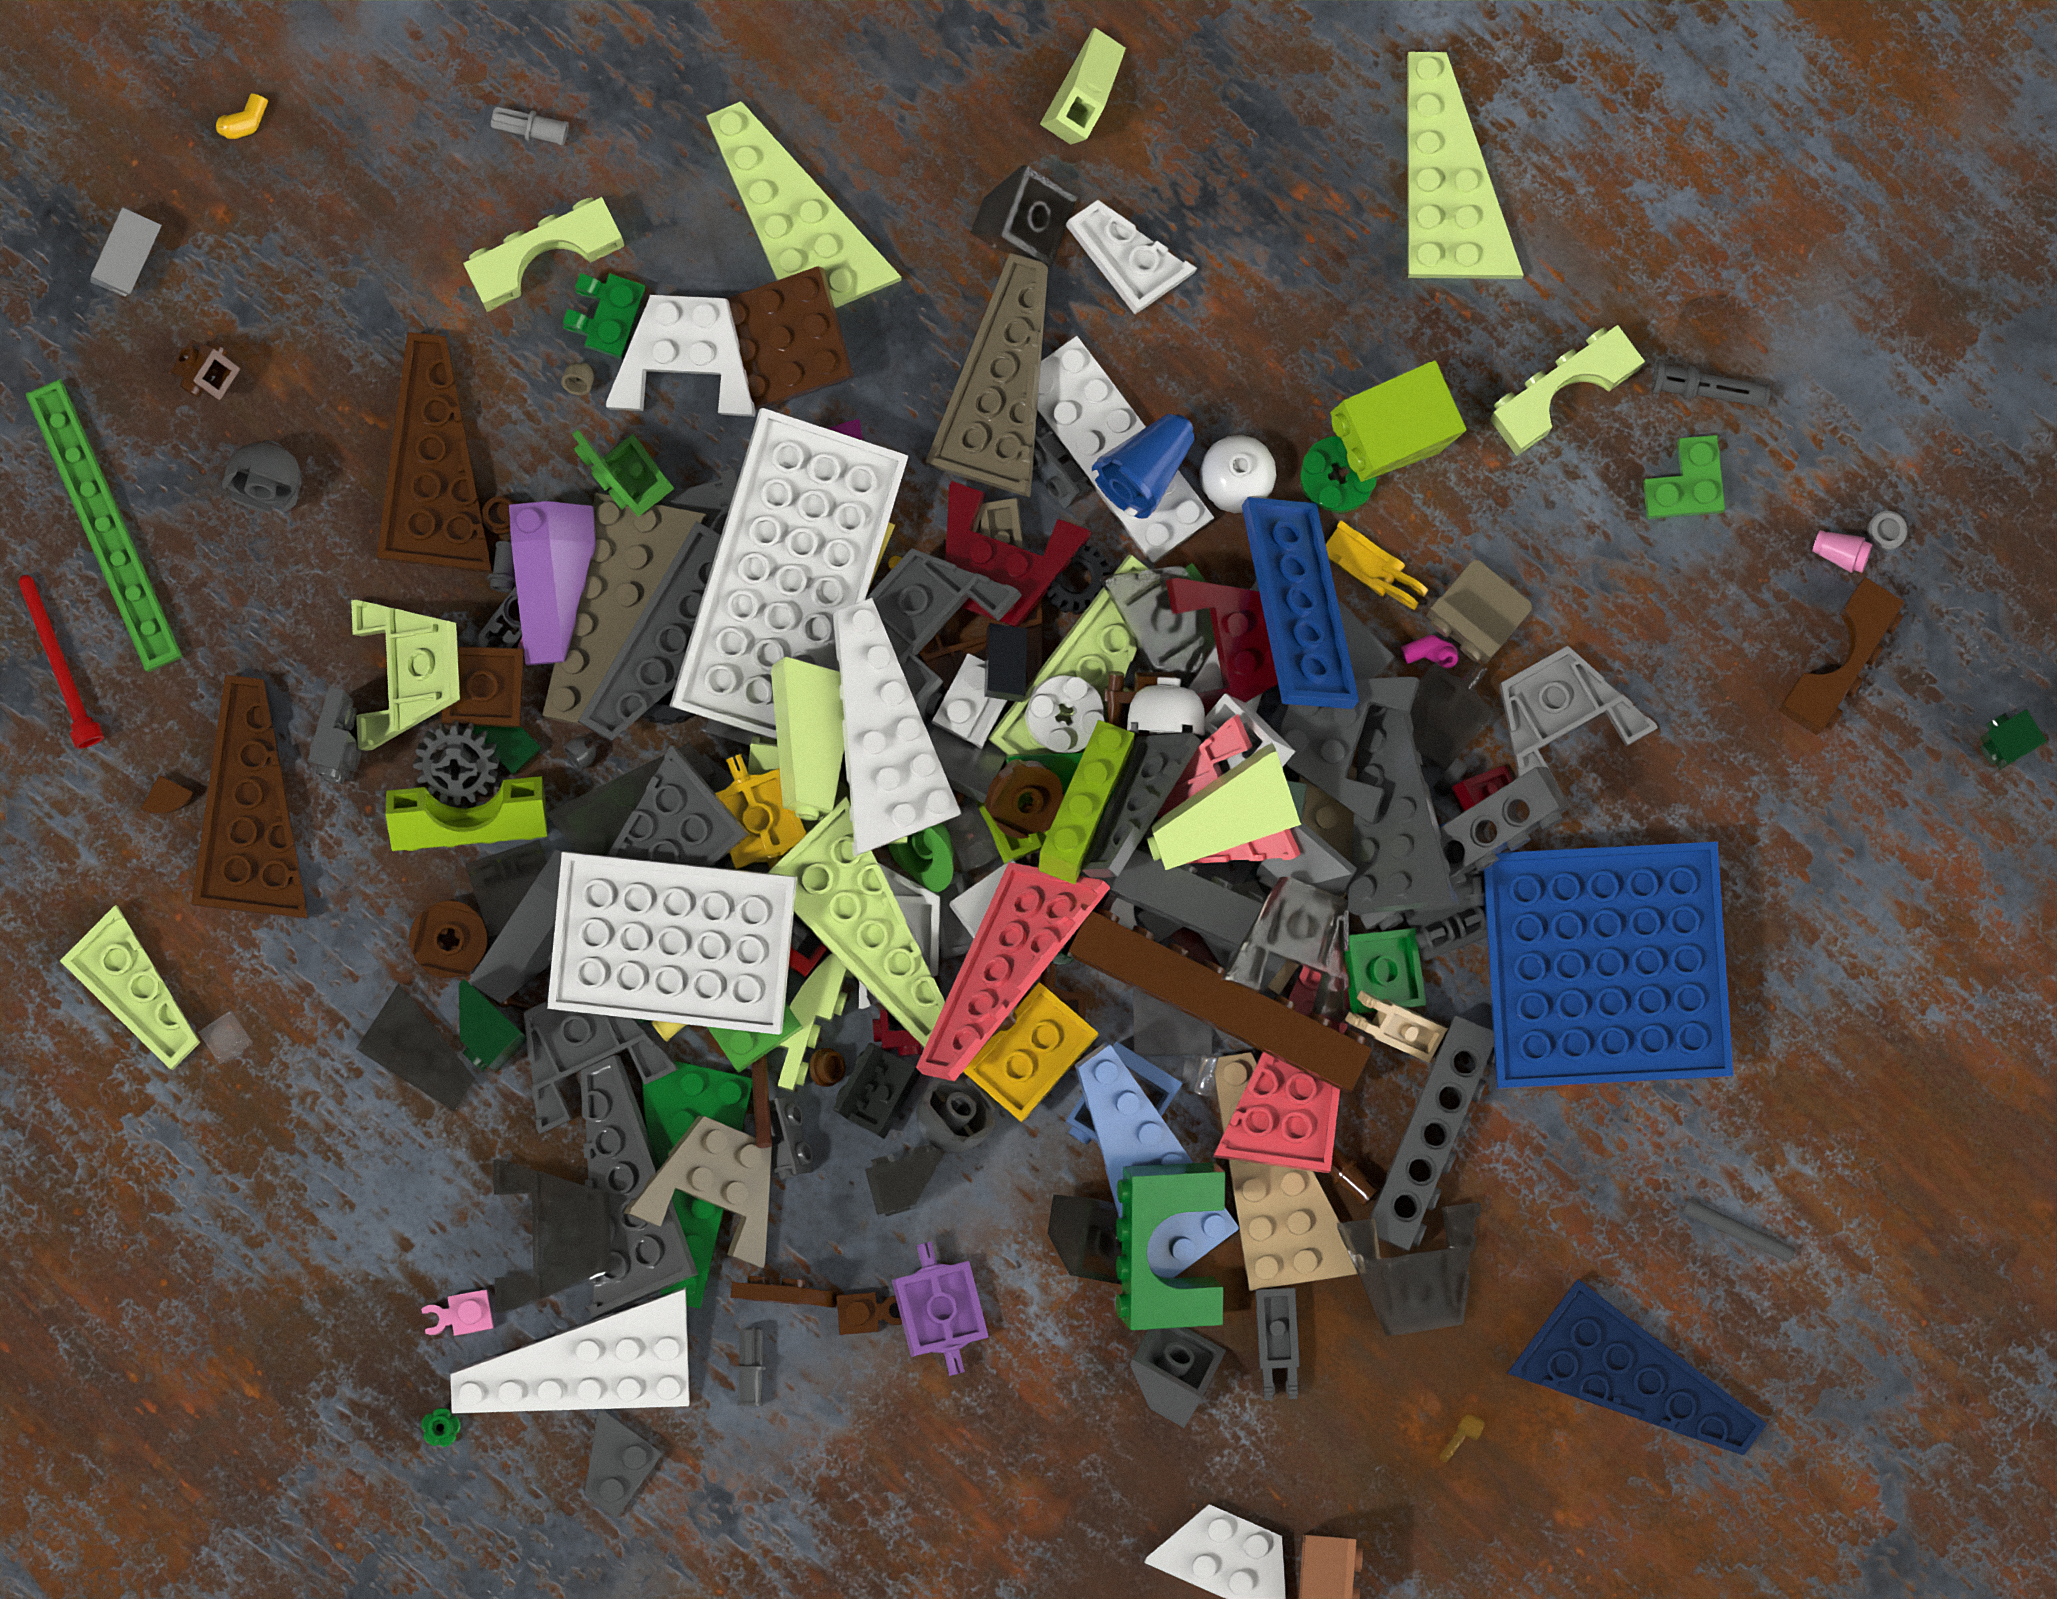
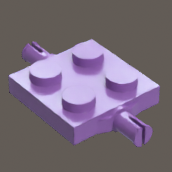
[892,1242,989,1376]

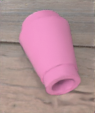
[1812,530,1873,573]

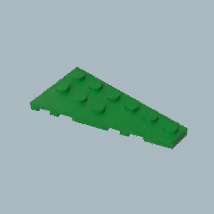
[642,1060,753,1309]

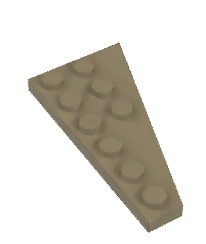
[925,253,1048,497]
[542,493,709,726]

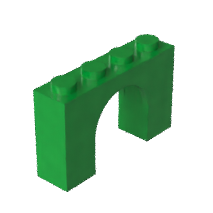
[1116,1162,1225,1330]

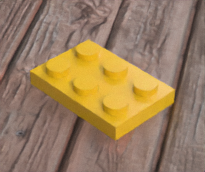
[963,982,1099,1123]

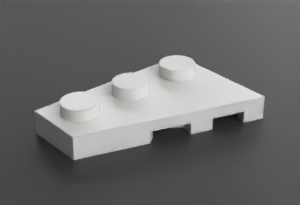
[1066,200,1197,314]

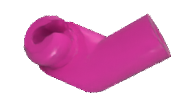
[1400,635,1459,668]

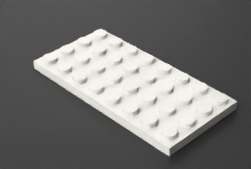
[670,408,908,740]

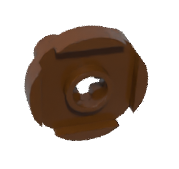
[985,759,1064,839]
[409,900,489,980]

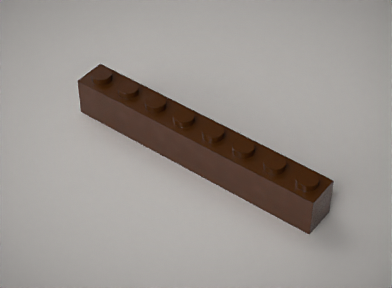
[1067,908,1372,1094]

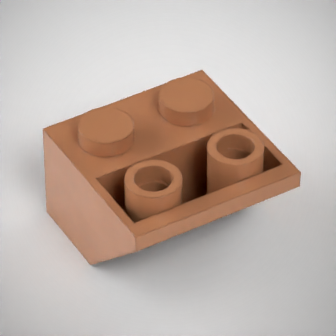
[1299,1534,1363,1599]

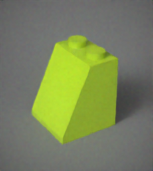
[1330,360,1467,482]

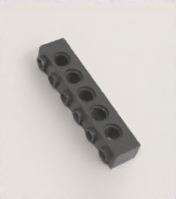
[1345,767,1571,932]
[1362,1015,1495,1252]

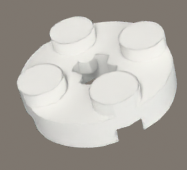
[1025,675,1105,753]

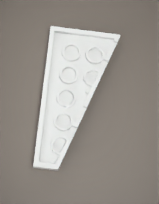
[450,1287,690,1413]

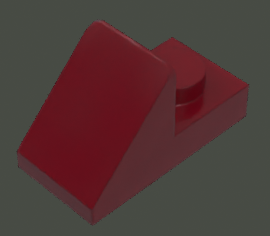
[1452,765,1514,813]

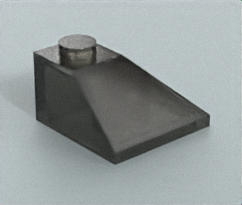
[971,165,1077,267]
[1047,1194,1122,1285]

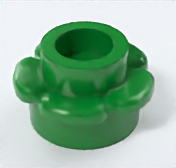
[421,1408,460,1447]

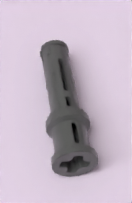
[1651,359,1771,408]

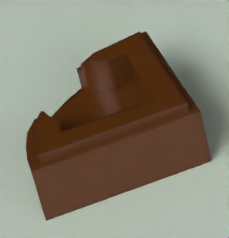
[141,775,195,815]

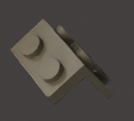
[1426,560,1532,665]

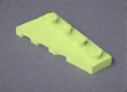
[60,905,200,1070]

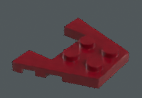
[945,481,1092,627]
[1166,578,1278,717]

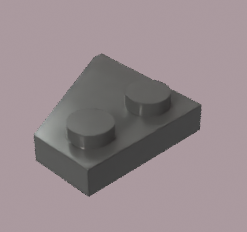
[584,1409,663,1518]

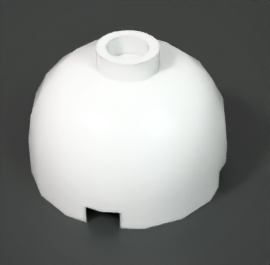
[1199,434,1277,513]
[1127,678,1205,737]

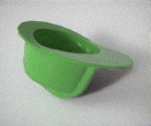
[888,823,954,892]

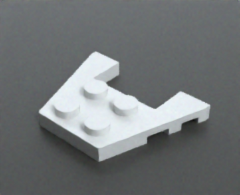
[606,295,756,417]

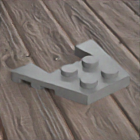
[1499,646,1658,783]

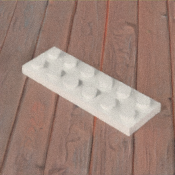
[1037,336,1214,563]

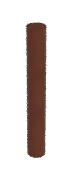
[751,1054,772,1148]

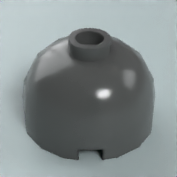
[222,440,302,512]
[916,1077,996,1153]

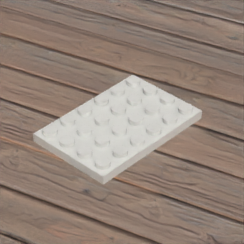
[547,851,797,1035]

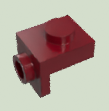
[872,1009,924,1057]

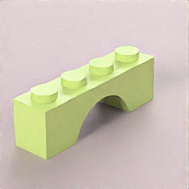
[463,197,624,312]
[1490,325,1645,456]

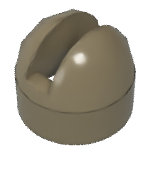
[561,362,594,395]

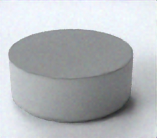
[1867,511,1907,551]

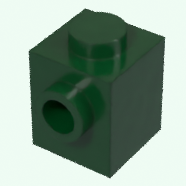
[1980,709,2047,770]

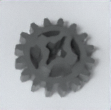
[413,720,500,805]

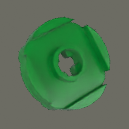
[1300,436,1377,514]

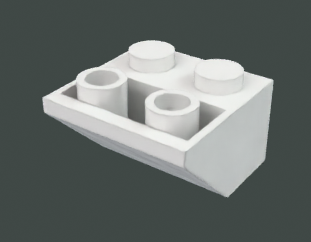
[1198,693,1296,774]

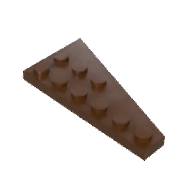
[376,332,492,573]
[191,675,309,920]

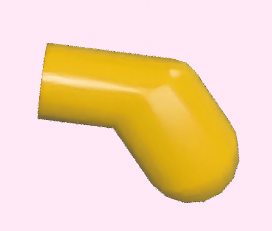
[216,94,268,139]

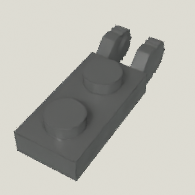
[1255,1288,1299,1401]

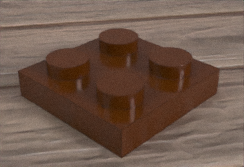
[441,646,524,728]

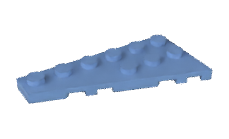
[1075,1041,1240,1278]

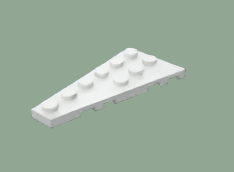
[833,598,961,857]

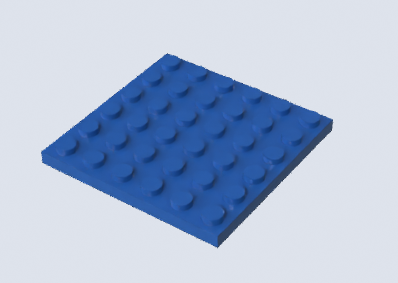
[1483,842,1733,1089]

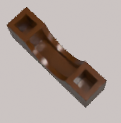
[1778,577,1904,735]

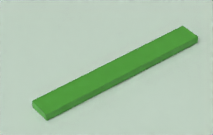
[25,379,183,673]

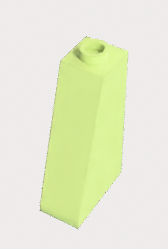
[771,657,844,821]
[1147,743,1301,870]

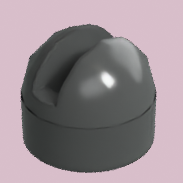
[563,736,597,771]

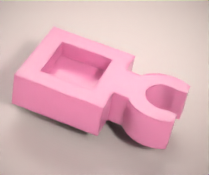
[421,1290,494,1336]

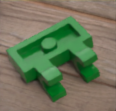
[563,273,646,360]

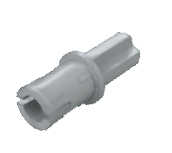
[491,106,569,146]

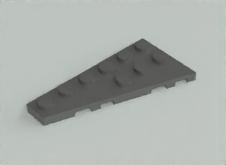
[548,745,749,963]

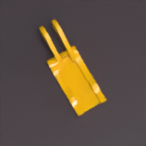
[1325,520,1428,610]

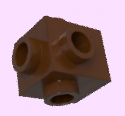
[170,340,241,401]

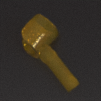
[1438,1415,1485,1463]

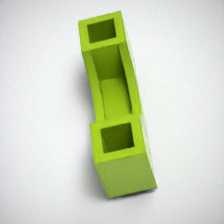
[1039,720,1135,885]
[385,776,548,851]

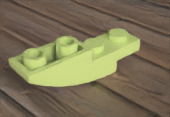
[777,953,854,1093]

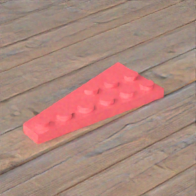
[916,862,1110,1081]
[1213,936,1350,1173]

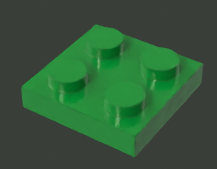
[1341,928,1426,1014]

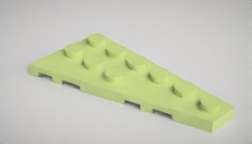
[1407,52,1524,279]
[706,101,901,308]
[767,796,945,1048]

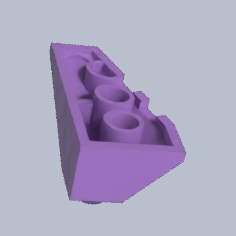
[509,501,596,666]

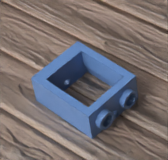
[1065,1041,1182,1154]

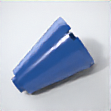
[1091,414,1195,519]

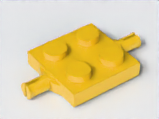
[715,754,806,870]

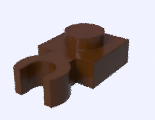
[836,1292,902,1335]

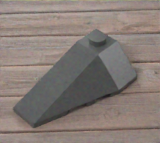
[468,849,562,1004]

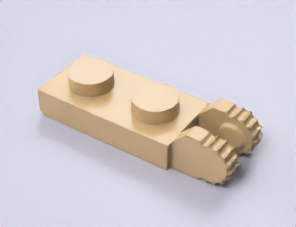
[1345,990,1448,1063]

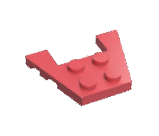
[1157,714,1301,864]

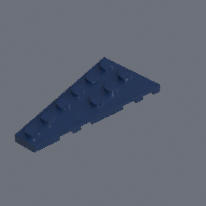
[1506,1279,1767,1455]

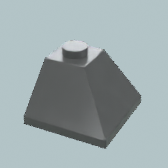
[1254,819,1357,903]
[1130,1327,1226,1428]

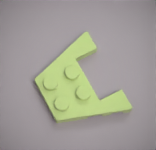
[351,600,460,751]

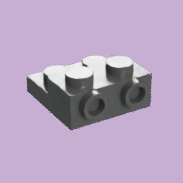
[308,686,361,785]

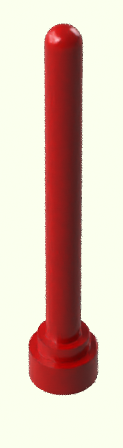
[18,574,105,749]

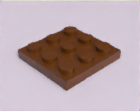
[726,266,854,411]

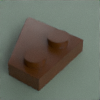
[730,1276,837,1308]

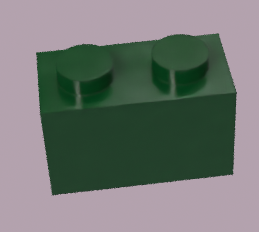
[459,979,527,1073]

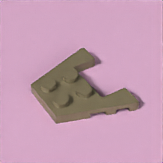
[624,1116,772,1268]

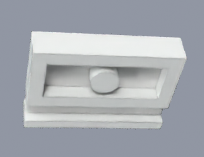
[932,653,1007,749]

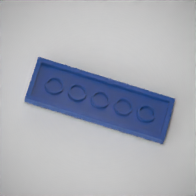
[1242,497,1359,709]

